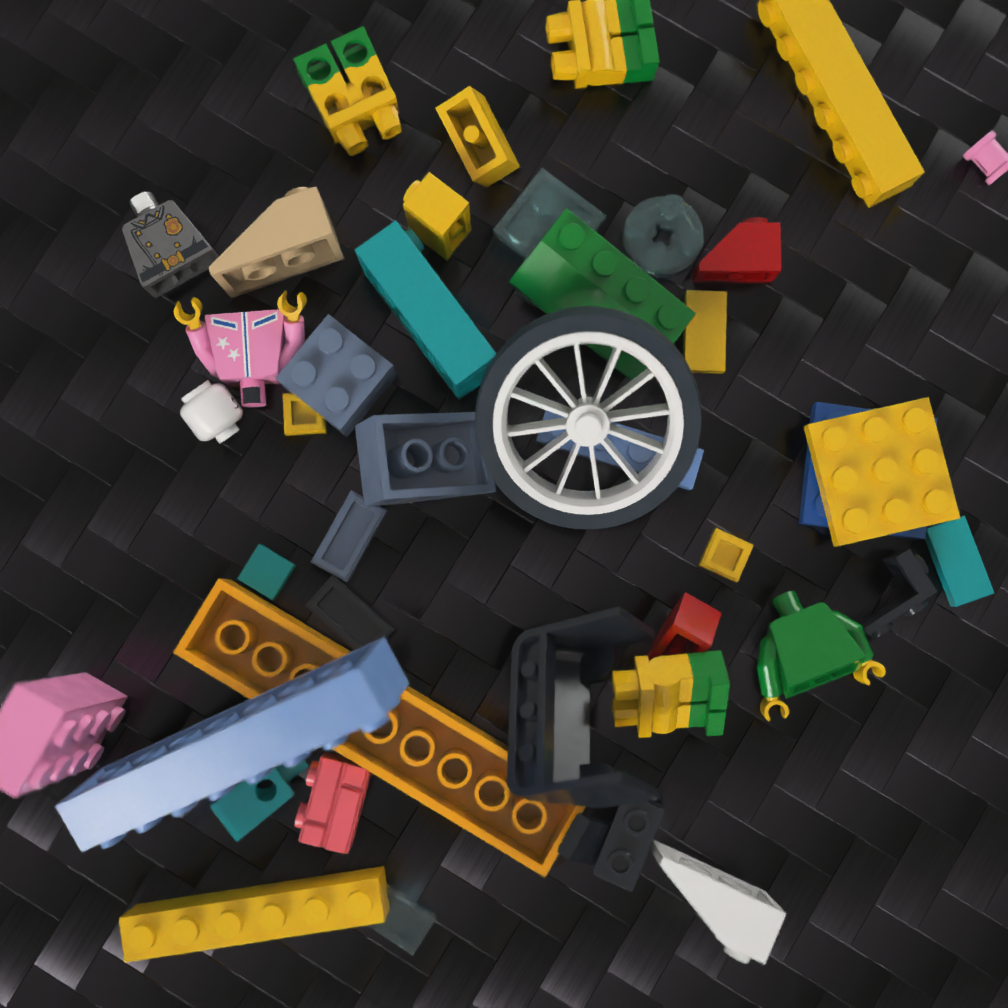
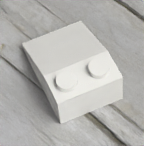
[650,839,786,964]

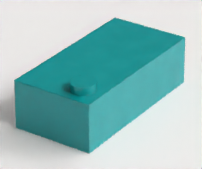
[355,220,496,400]

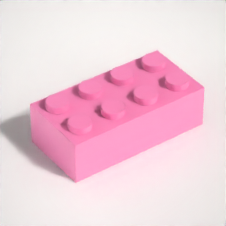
[0,672,128,798]

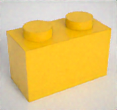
[435,86,520,188]
[403,172,471,261]

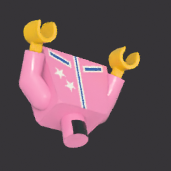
[174,290,307,408]

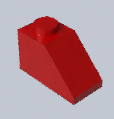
[692,217,782,282]
[646,592,722,661]

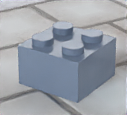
[275,314,398,437]

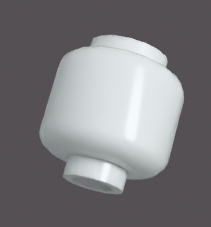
[180,380,243,444]

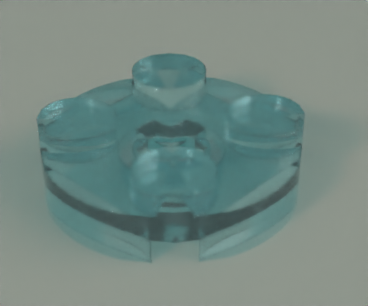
[622,194,704,279]

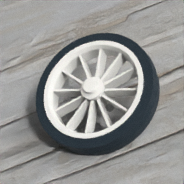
[475,306,701,530]

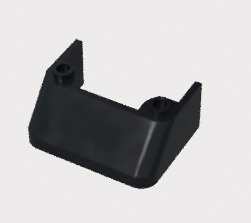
[507,606,660,808]

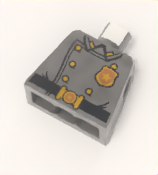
[122,192,219,298]

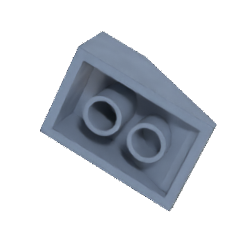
[355,412,496,507]

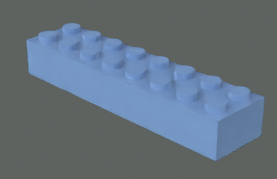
[55,637,409,852]

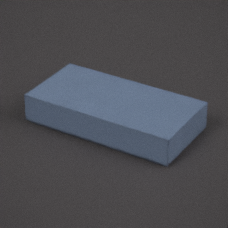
[311,491,388,582]

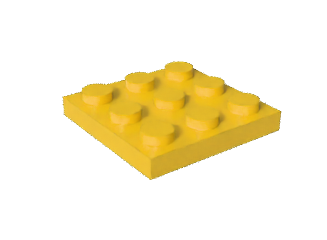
[804,397,960,547]

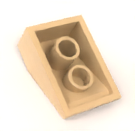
[208,186,344,298]

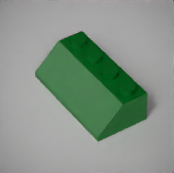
[508,208,696,381]

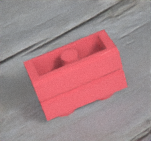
[294,752,371,854]

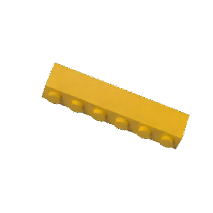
[757,0,925,208]
[119,866,390,963]

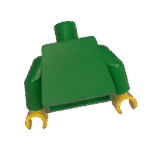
[757,591,886,722]

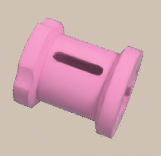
[963,130,1008,185]

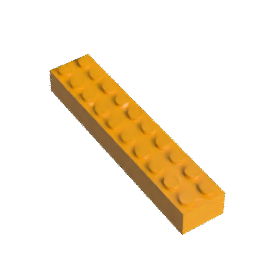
[173,578,585,877]

